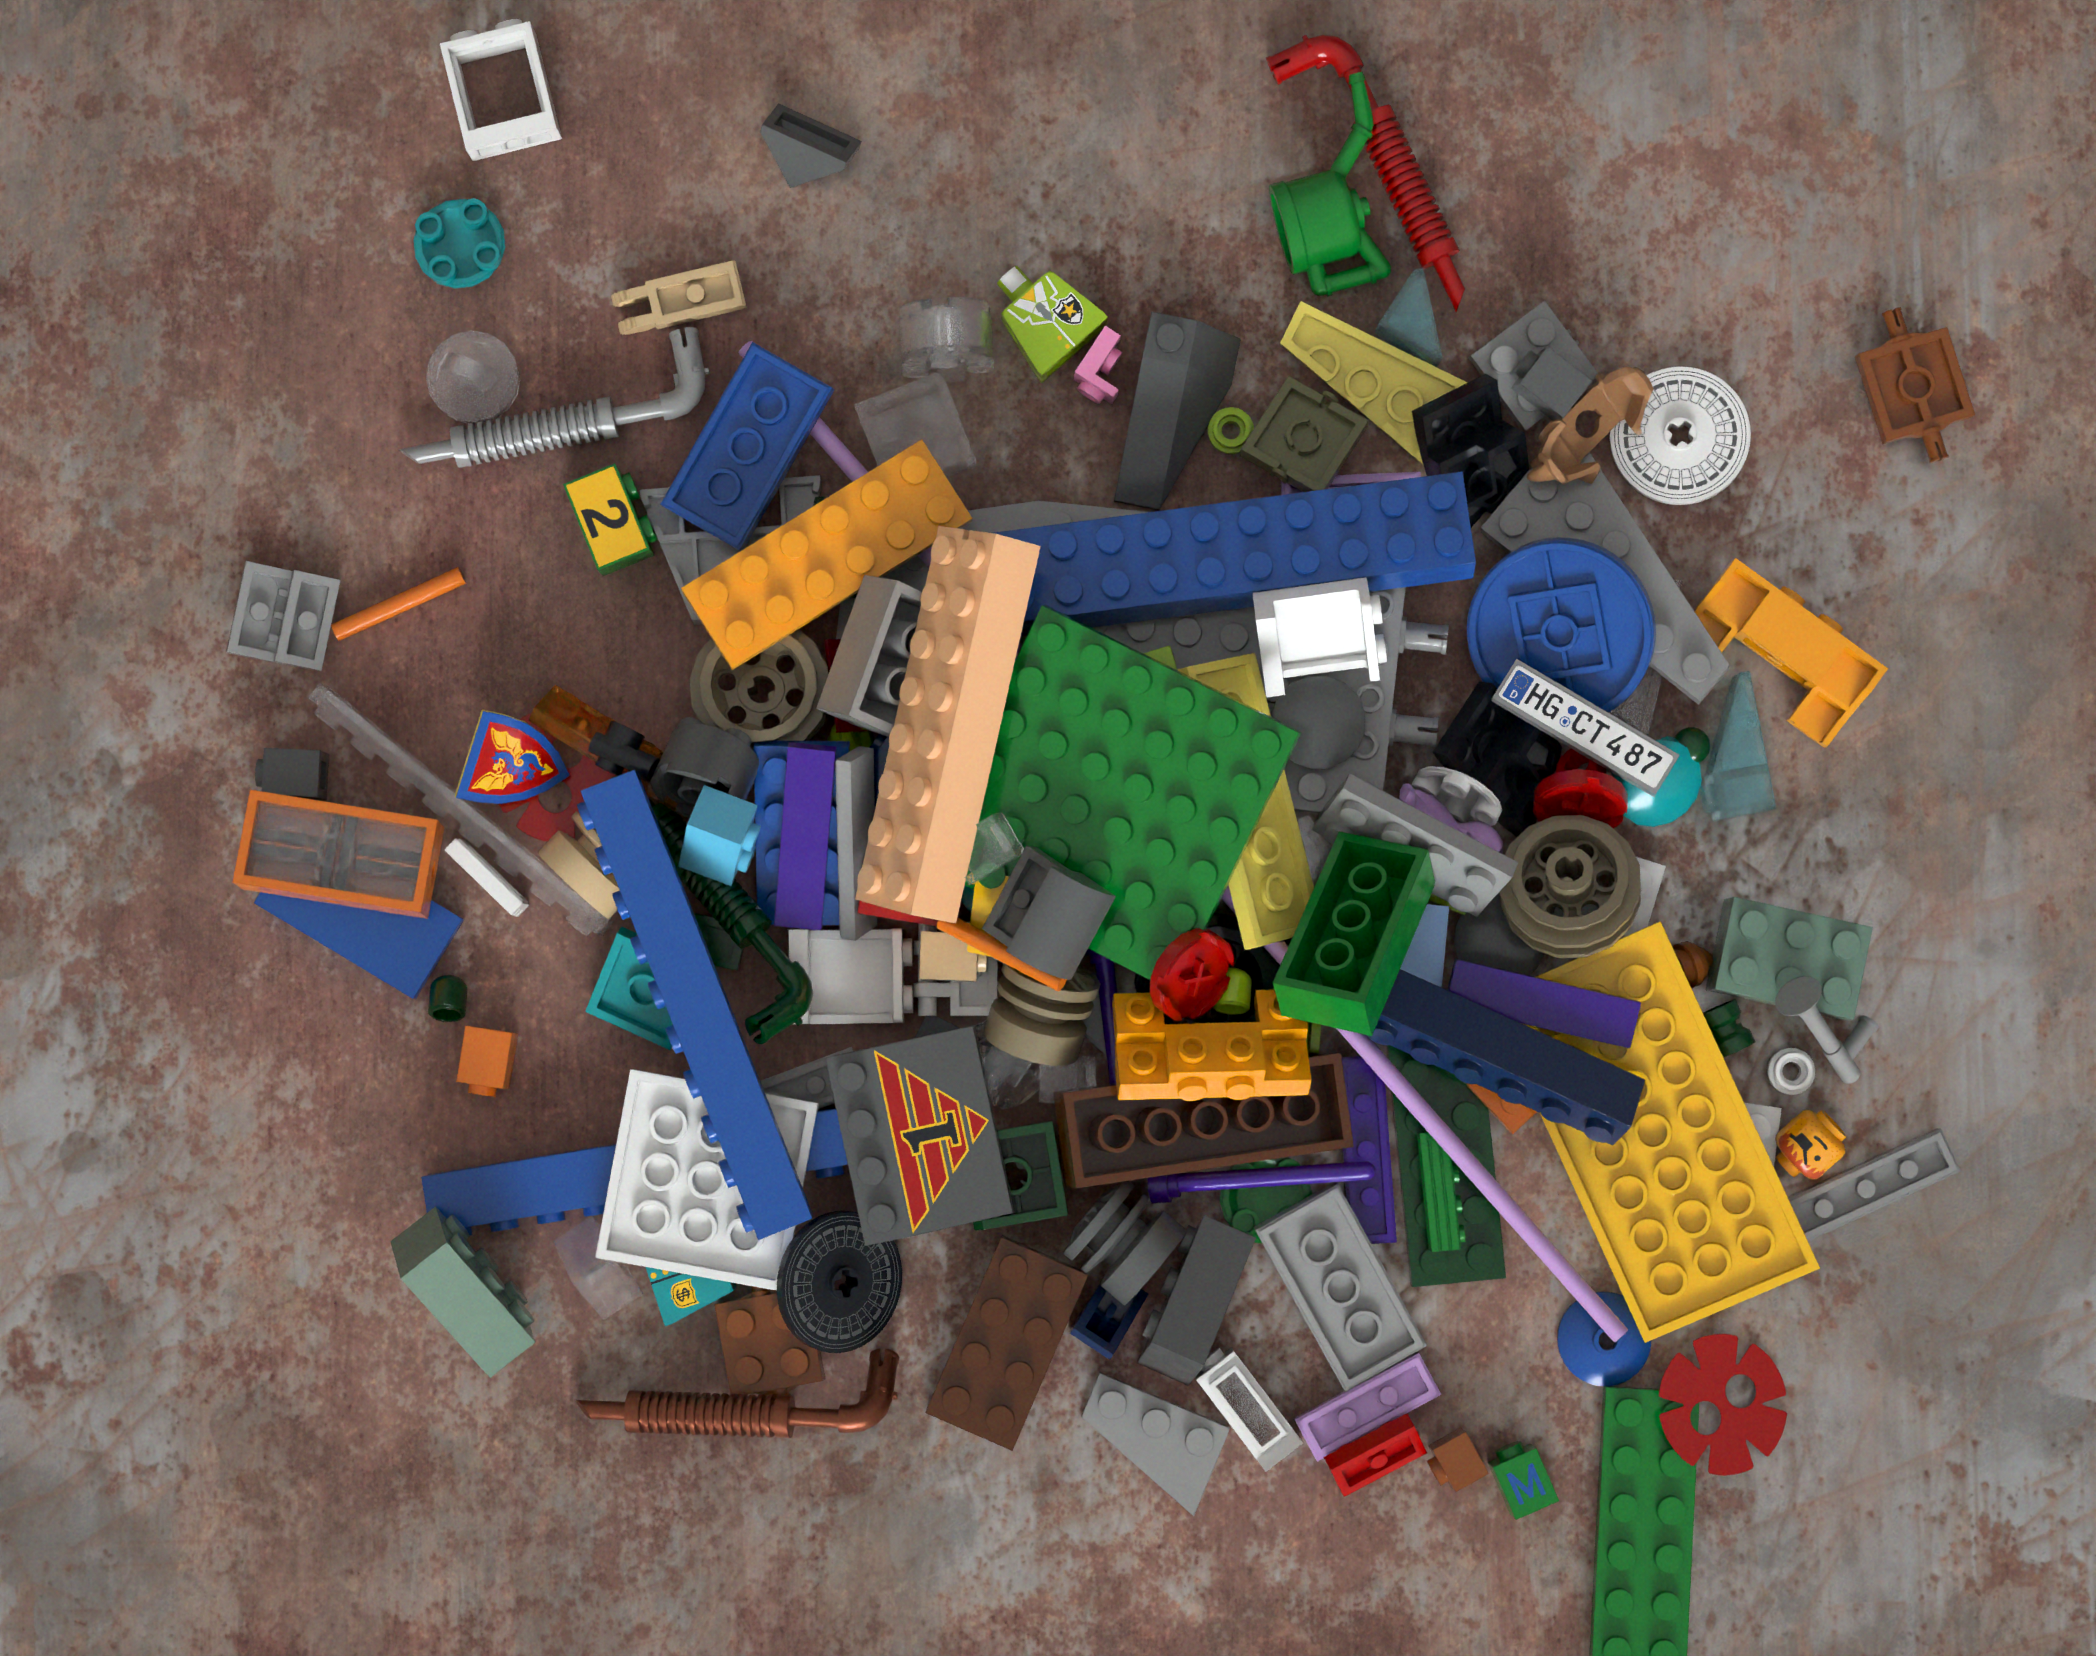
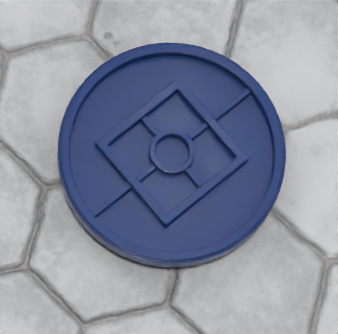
[1467,537,1656,713]

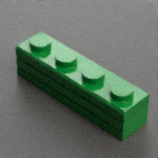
[1417,1132,1465,1252]

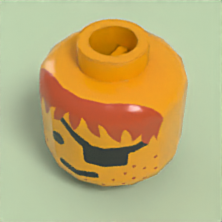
[1775,1109,1847,1179]

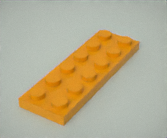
[681,439,973,670]

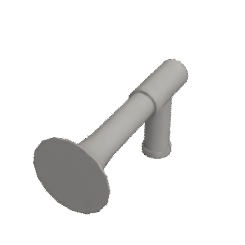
[1775,976,1879,1084]

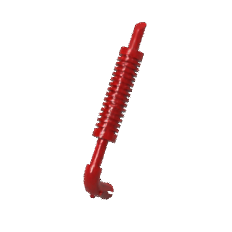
[1266,35,1465,313]

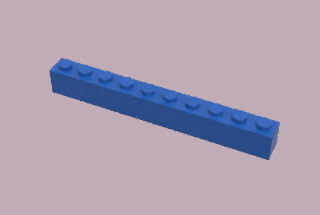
[577,770,813,1240]
[421,1108,848,1236]

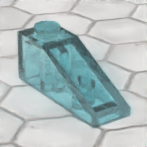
[1700,671,1776,822]

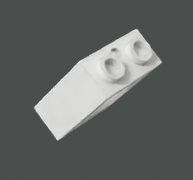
[440,19,562,161]

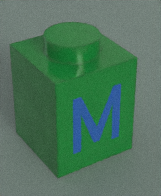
[1487,1441,1559,1520]

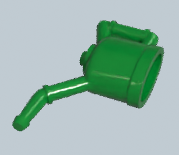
[1269,71,1391,297]

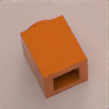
[456,1026,519,1097]

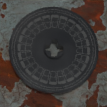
[777,1210,902,1353]

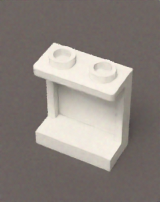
[1253,577,1387,697]
[789,928,913,1025]

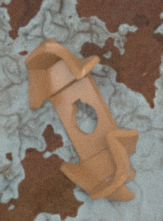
[1527,366,1654,484]

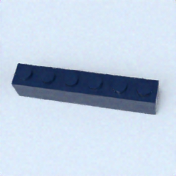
[1367,969,1645,1145]

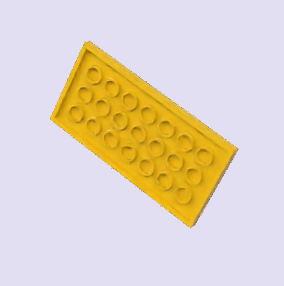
[1521,921,1820,1343]

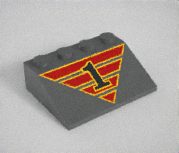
[825,1025,1014,1246]

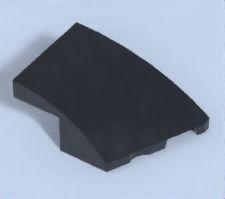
[1412,374,1529,528]
[1433,681,1562,837]

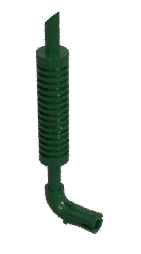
[611,776,813,1044]

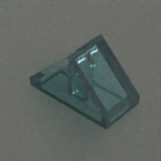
[1374,268,1443,367]

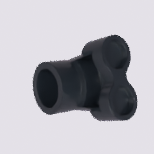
[588,720,660,784]

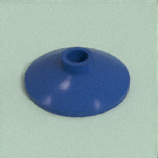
[1557,1292,1652,1386]

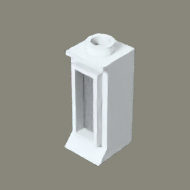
[1195,1348,1303,1472]

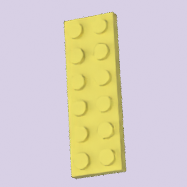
[1178,653,1314,950]

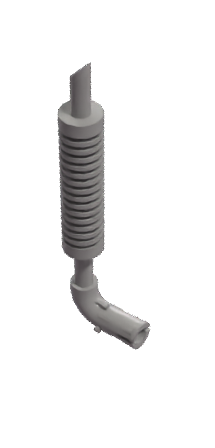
[398,327,710,468]

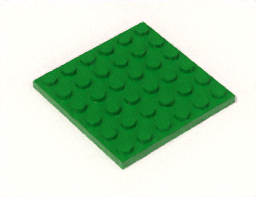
[965,605,1302,980]

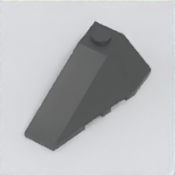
[1114,312,1241,511]

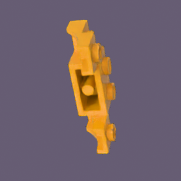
[1694,558,1888,748]
[1112,990,1312,1101]

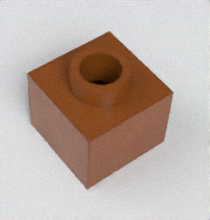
[1427,1427,1489,1492]

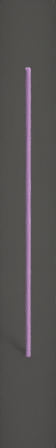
[738,341,1628,1342]

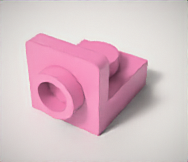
[1073,326,1123,404]

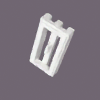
[445,838,529,917]

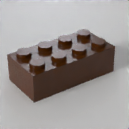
[925,1235,1088,1451]

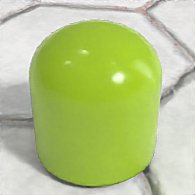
[1213,967,1252,1015]

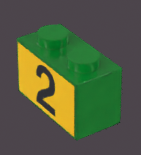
[563,463,658,576]

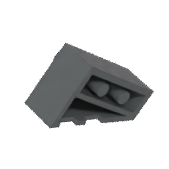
[1137,1215,1256,1386]

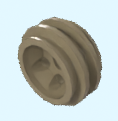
[689,629,828,751]
[1500,815,1641,958]

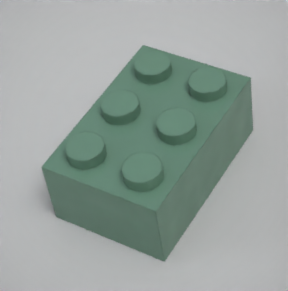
[1705,897,1873,1020]
[390,1206,536,1378]

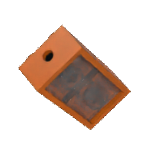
[232,790,445,919]

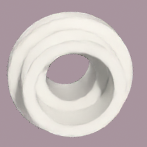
[1767,1048,1815,1095]

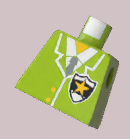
[997,266,1108,383]

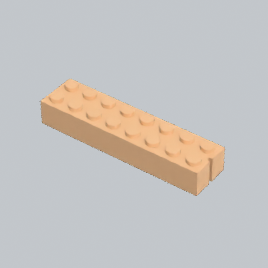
[855,526,1041,923]

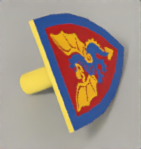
[455,709,570,804]

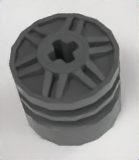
[1063,1181,1187,1306]

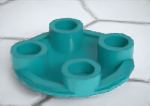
[414,198,506,289]
[1612,736,1702,827]

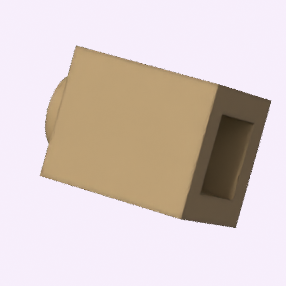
[919,931,987,982]

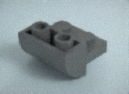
[982,845,1116,980]

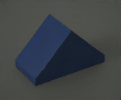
[1070,1278,1148,1360]

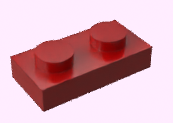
[1324,1413,1427,1497]

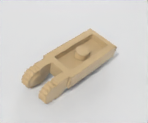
[611,260,747,335]

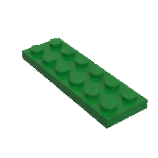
[1589,1386,1700,1656]

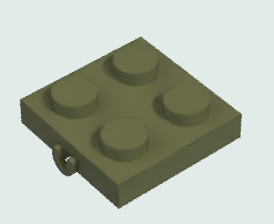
[1240,376,1368,492]

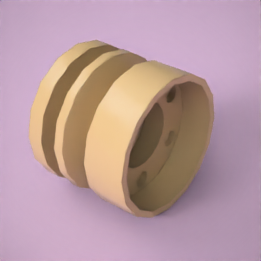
[537,811,620,919]

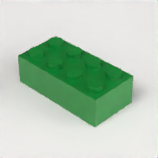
[1273,831,1436,1036]

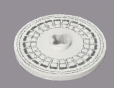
[1610,367,1751,505]

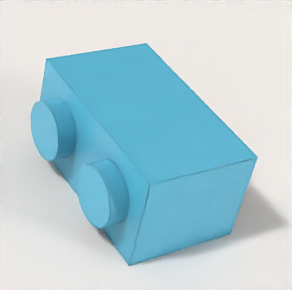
[678,785,761,886]

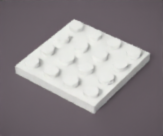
[595,1069,819,1291]

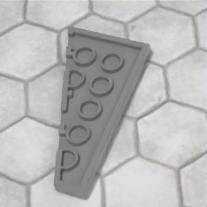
[1481,452,1730,705]

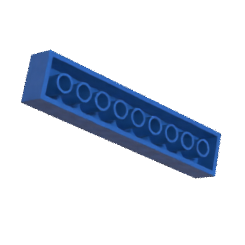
[994,472,1476,637]

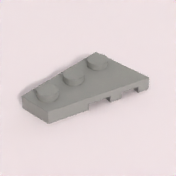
[1081,1372,1230,1516]

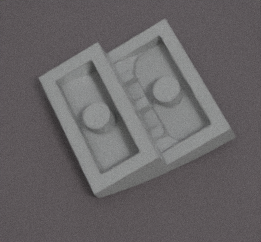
[226,561,340,671]

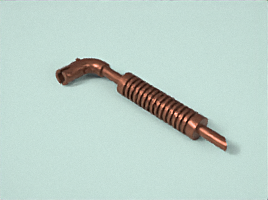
[576,1348,900,1438]

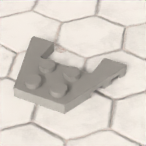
[640,475,822,625]

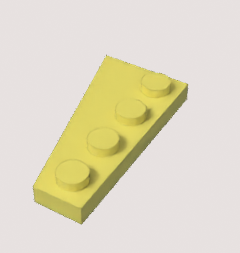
[1280,301,1468,466]

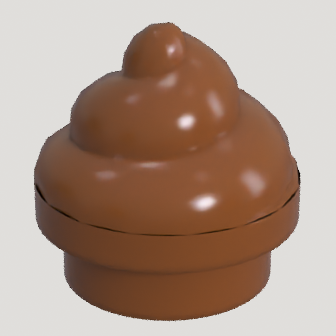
[1673,941,1713,988]

